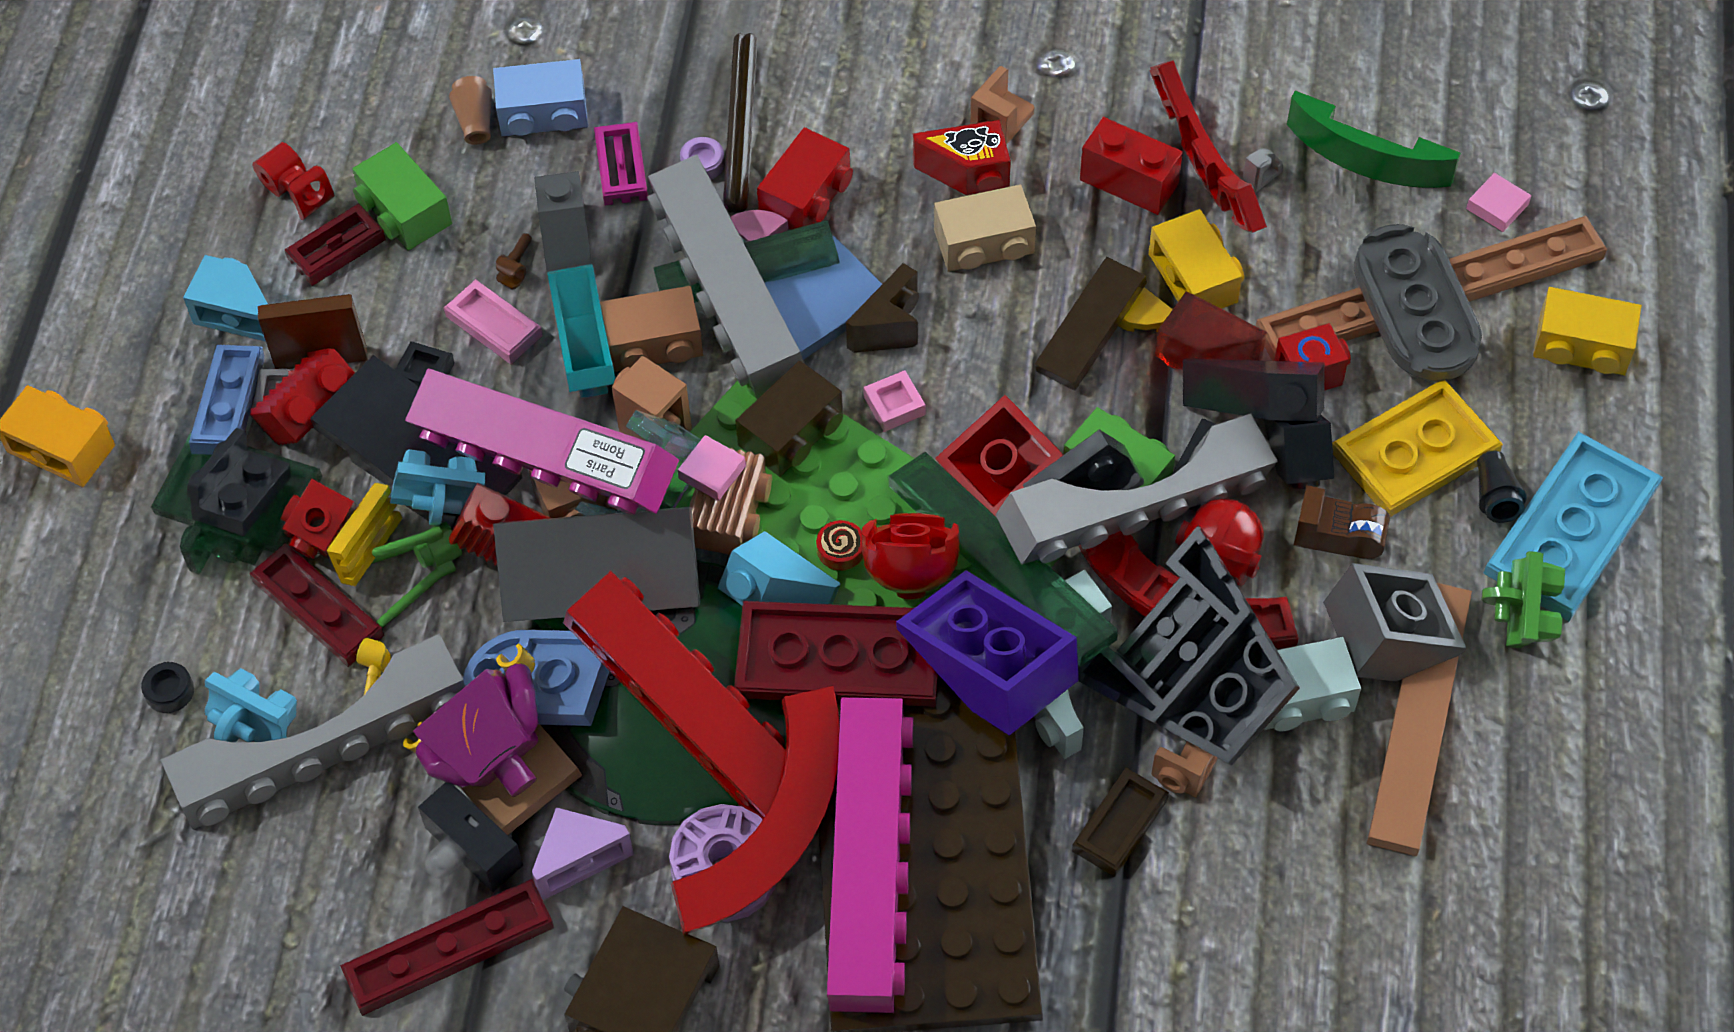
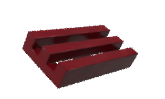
[284,203,386,286]

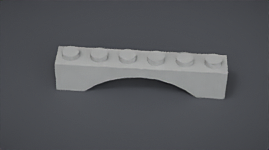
[995,414,1278,565]
[160,633,465,830]

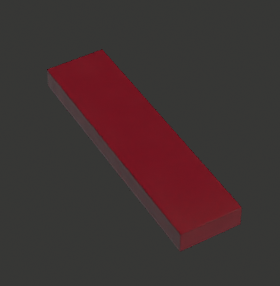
[340,879,554,1016]

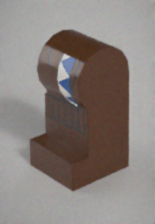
[1293,485,1390,559]

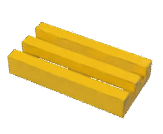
[327,483,402,586]

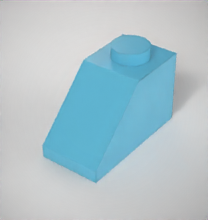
[183,255,268,341]
[718,531,841,606]

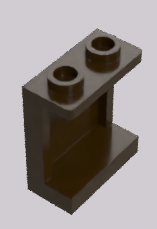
[564,906,720,1032]

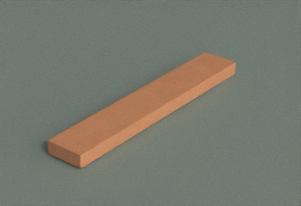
[1367,583,1472,857]

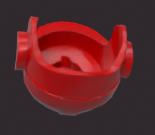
[1175,499,1264,587]

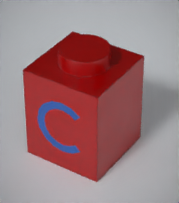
[1274,323,1351,391]

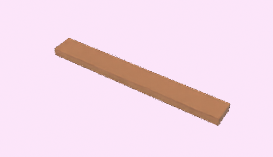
[1255,216,1607,361]

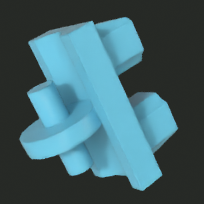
[390,449,485,526]
[205,668,297,742]

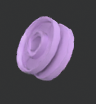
[669,804,776,922]

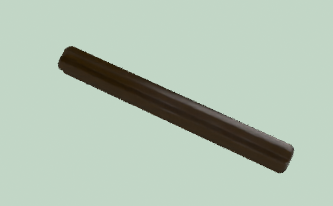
[723,33,757,213]

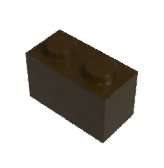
[735,360,843,477]

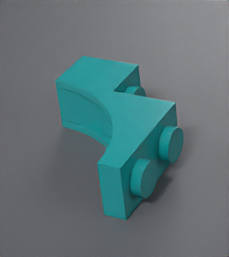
[547,264,615,398]

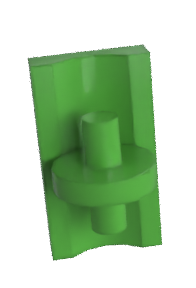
[1481,551,1565,648]

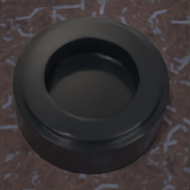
[141,662,194,713]

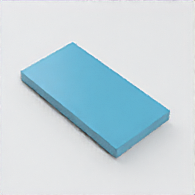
[1483,431,1663,622]

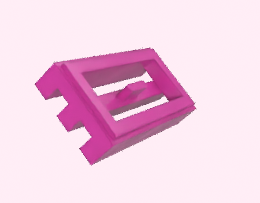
[594,122,648,206]

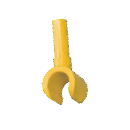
[356,638,391,695]

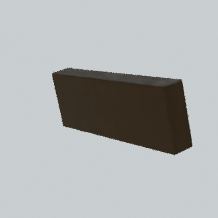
[1034,256,1147,391]

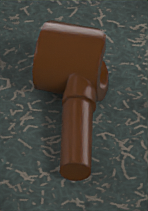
[496,233,532,289]

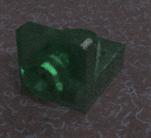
[180,520,263,574]

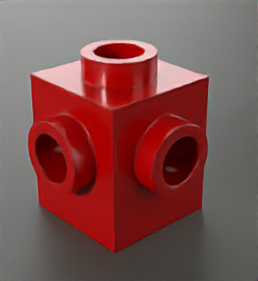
[281,479,357,560]

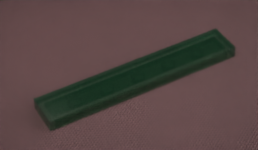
[888,452,1118,667]

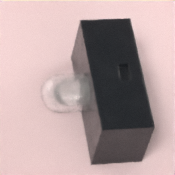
[418,782,523,892]

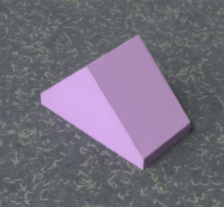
[532,808,634,900]

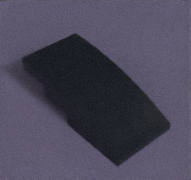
[310,355,522,530]

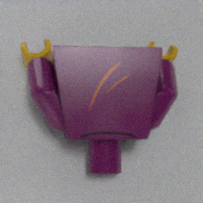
[403,643,539,797]

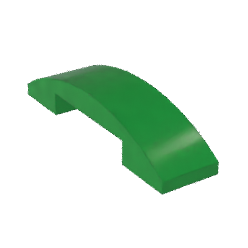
[1287,91,1461,188]

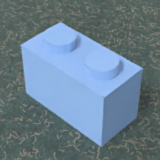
[493,59,588,136]

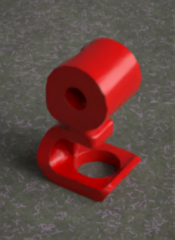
[252,142,335,220]

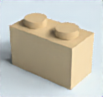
[934,184,1036,272]

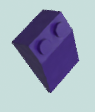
[896,570,1078,736]

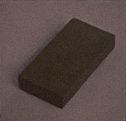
[1072,767,1169,877]

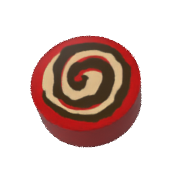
[816,520,863,571]

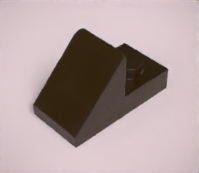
[846,263,919,353]

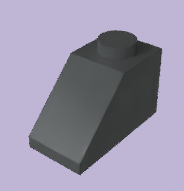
[534,171,592,281]

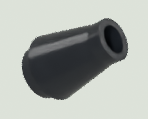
[1477,451,1527,523]

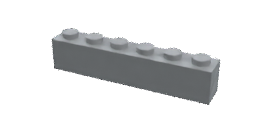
[647,155,804,399]

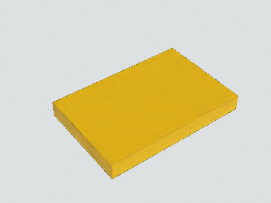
[1332,380,1503,517]

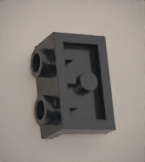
[187,428,291,536]
[1023,429,1144,491]

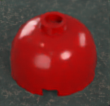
[862,513,959,600]

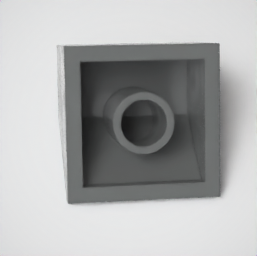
[1323,563,1466,682]

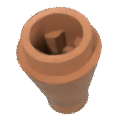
[449,76,492,145]

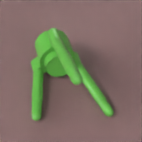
[371,522,462,628]

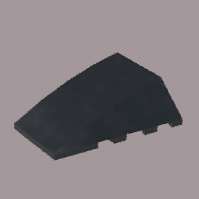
[1078,526,1300,765]

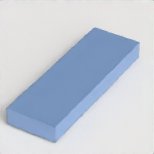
[189,345,265,455]

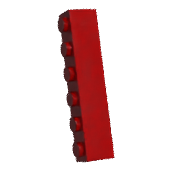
[563,571,786,819]

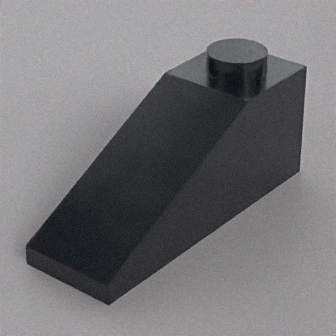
[1183,358,1325,422]

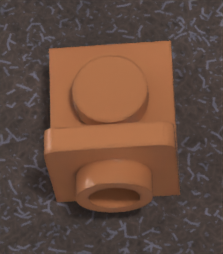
[1151,741,1218,798]

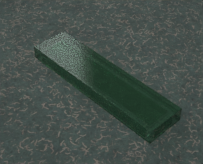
[653,220,840,303]

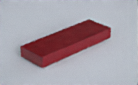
[249,543,385,667]

